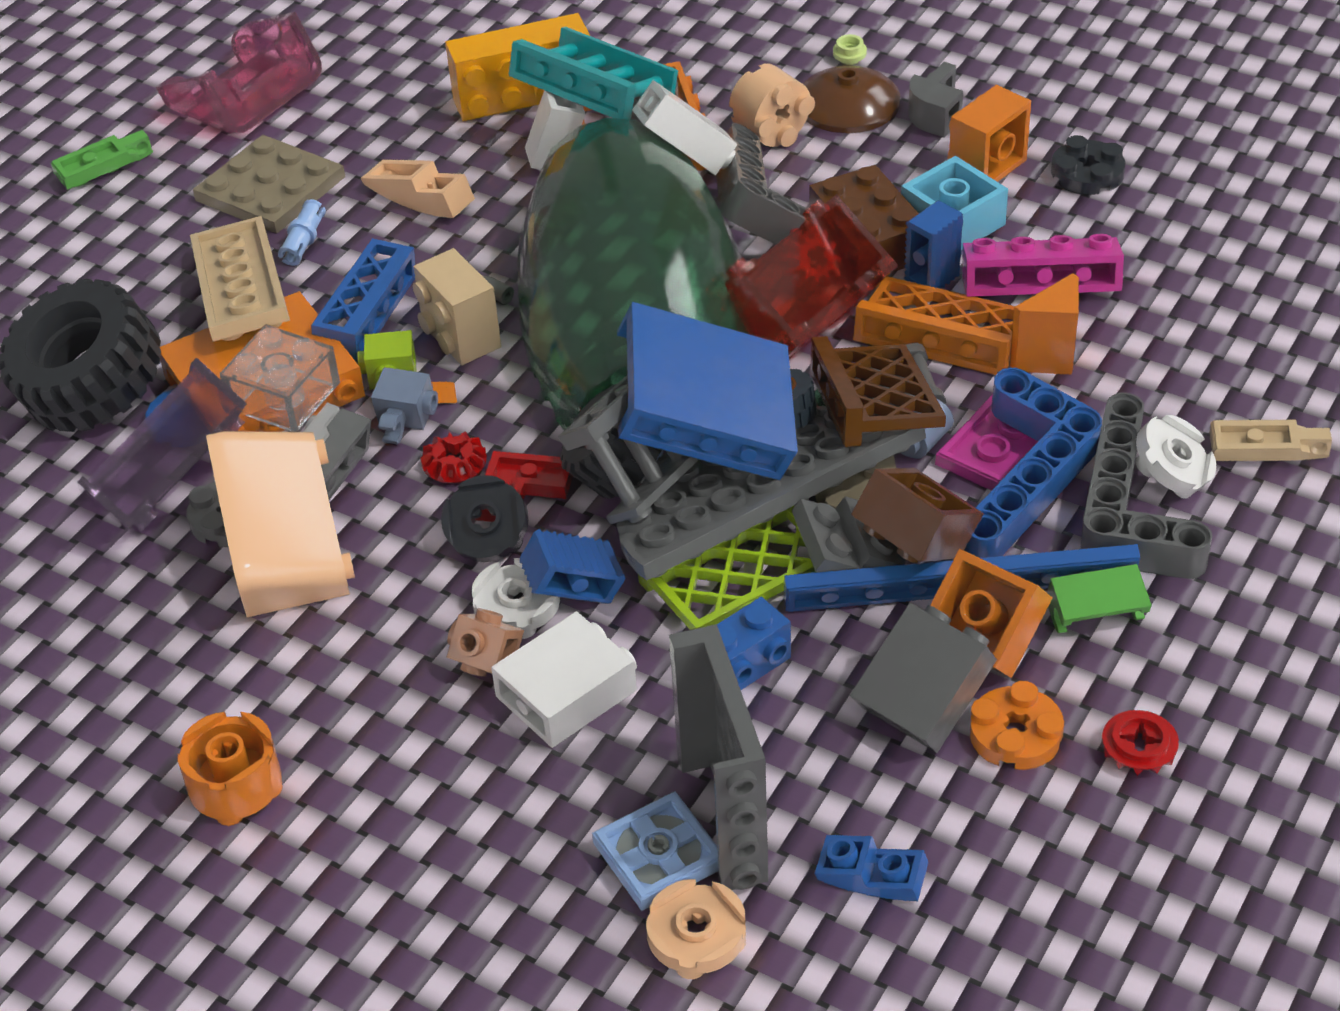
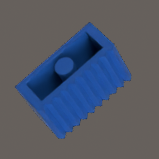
[903,200,963,288]
[519,529,626,604]

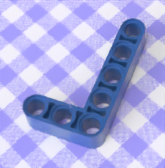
[964,368,1102,558]

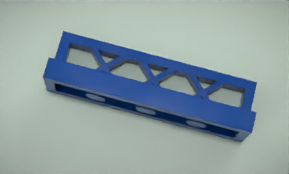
[311,238,415,364]

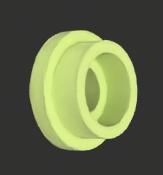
[833,34,867,65]

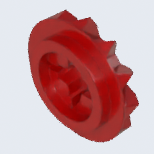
[420,431,487,483]
[1101,710,1179,776]

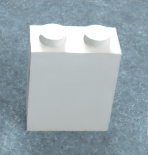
[632,80,738,175]
[491,611,637,748]

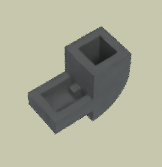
[908,61,963,138]

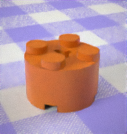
[178,712,283,826]

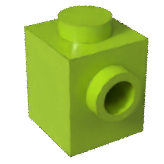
[357,330,417,390]

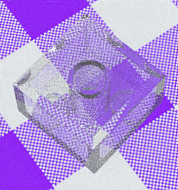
[219,324,340,432]

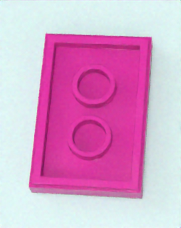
[935,394,1038,491]

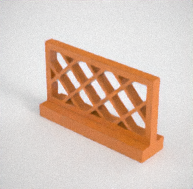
[853,276,1015,375]

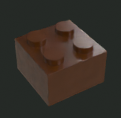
[851,468,984,564]

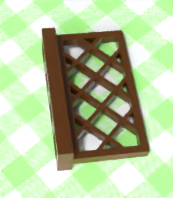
[810,336,946,447]

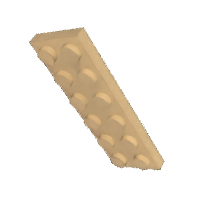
[190,216,290,341]

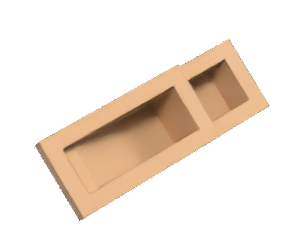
[361,160,475,218]

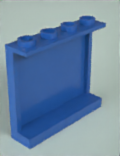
[617,302,798,480]

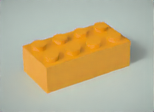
[445,13,590,121]

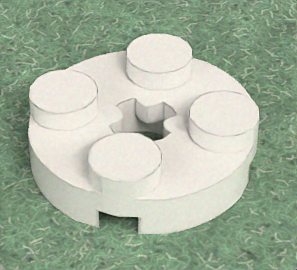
[1136,415,1216,498]
[472,558,560,639]

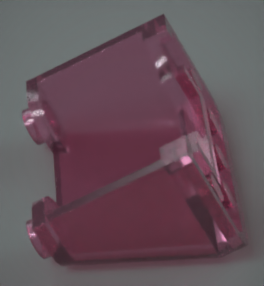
[155,12,322,134]

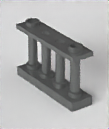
[558,375,699,524]

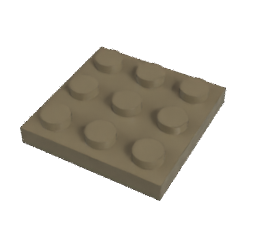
[193,135,346,234]

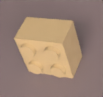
[413,248,501,366]

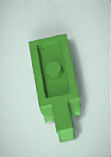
[50,130,153,190]

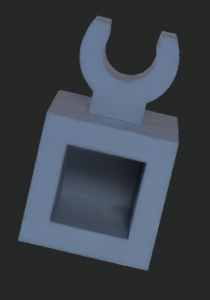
[371,367,438,445]

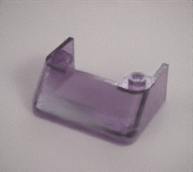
[77,358,247,532]

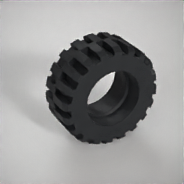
[0,279,161,432]

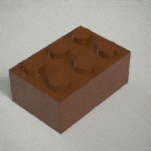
[809,164,919,283]

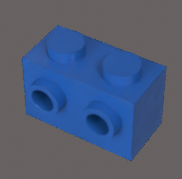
[717,597,791,690]

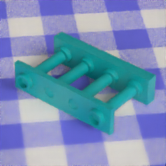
[509,27,678,122]

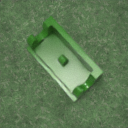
[1047,564,1152,633]

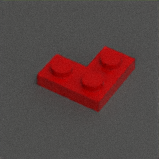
[475,451,573,522]

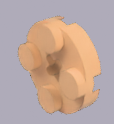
[646,879,746,979]

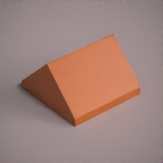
[1010,273,1079,375]

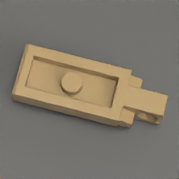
[1209,420,1332,461]

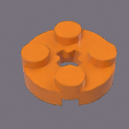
[970,681,1064,770]

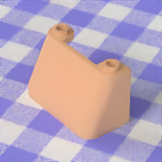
[206,431,355,617]

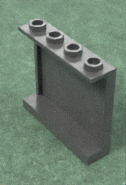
[669,624,769,890]

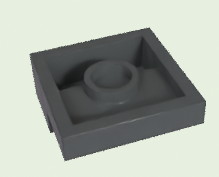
[792,496,906,572]

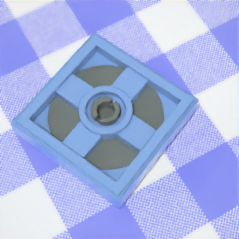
[592,791,719,911]

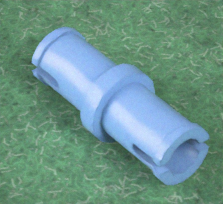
[278,199,326,266]

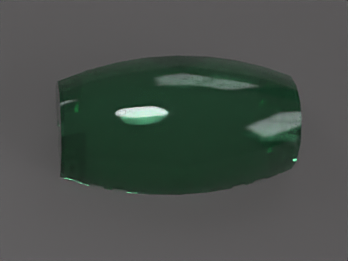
[517,118,752,430]

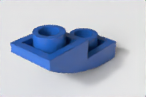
[815,835,929,902]

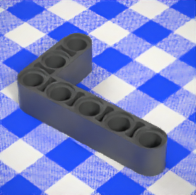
[716,123,833,261]
[1080,393,1212,579]

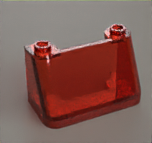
[724,194,898,359]

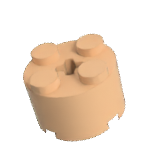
[729,64,815,147]

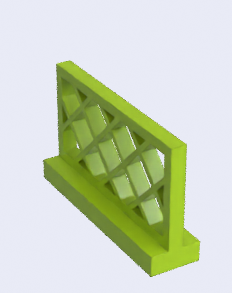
[638,506,817,630]

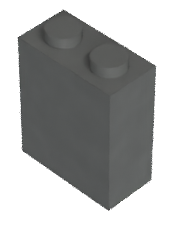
[850,603,997,753]

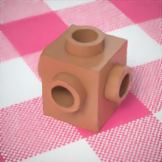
[446,608,524,676]

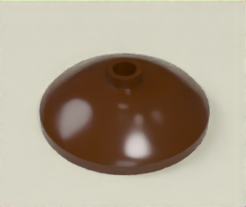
[803,65,900,133]

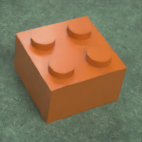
[947,84,1031,182]
[930,549,1053,678]

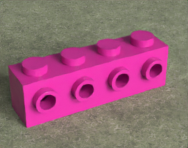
[962,234,1124,297]

